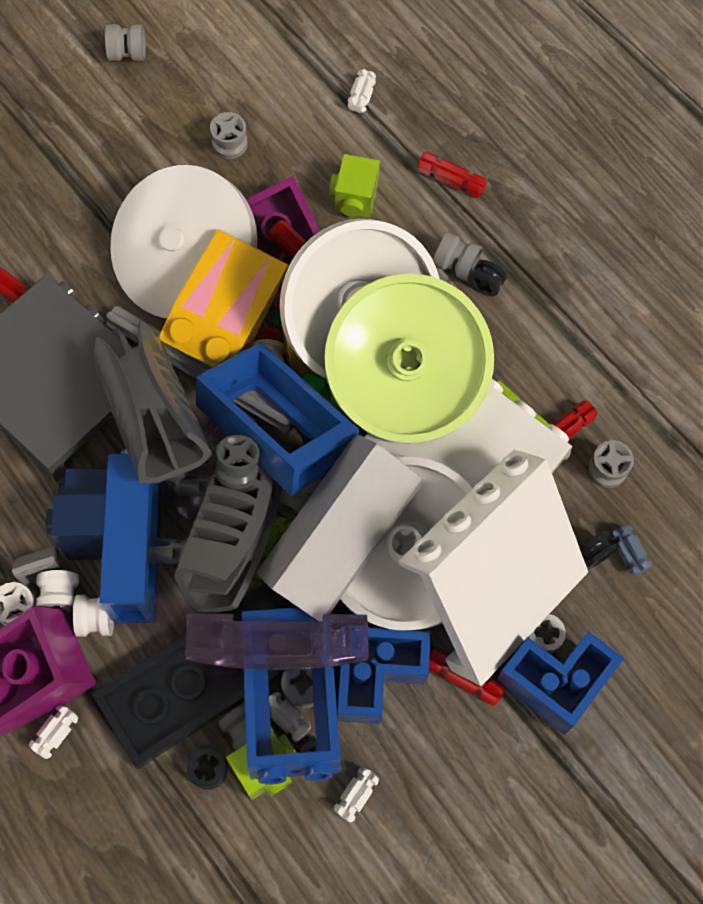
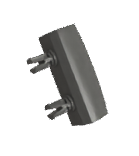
[93,321,213,484]
[148,462,282,612]

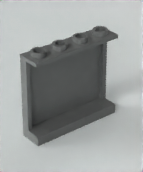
[0,274,131,483]

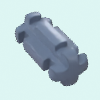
[610,525,652,575]

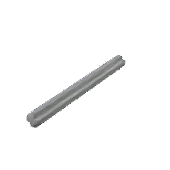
[106,306,295,433]

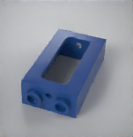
[196,342,359,497]
[100,450,162,624]
[242,608,341,785]

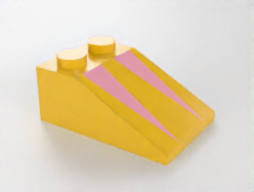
[159,229,289,368]

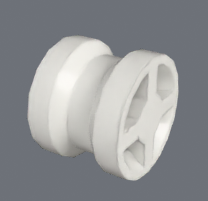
[35,570,79,613]
[0,582,37,626]
[73,594,114,637]

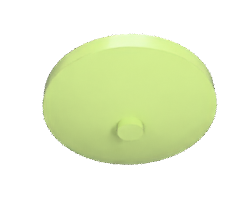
[324,274,494,444]

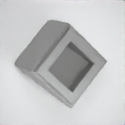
[12,546,62,586]

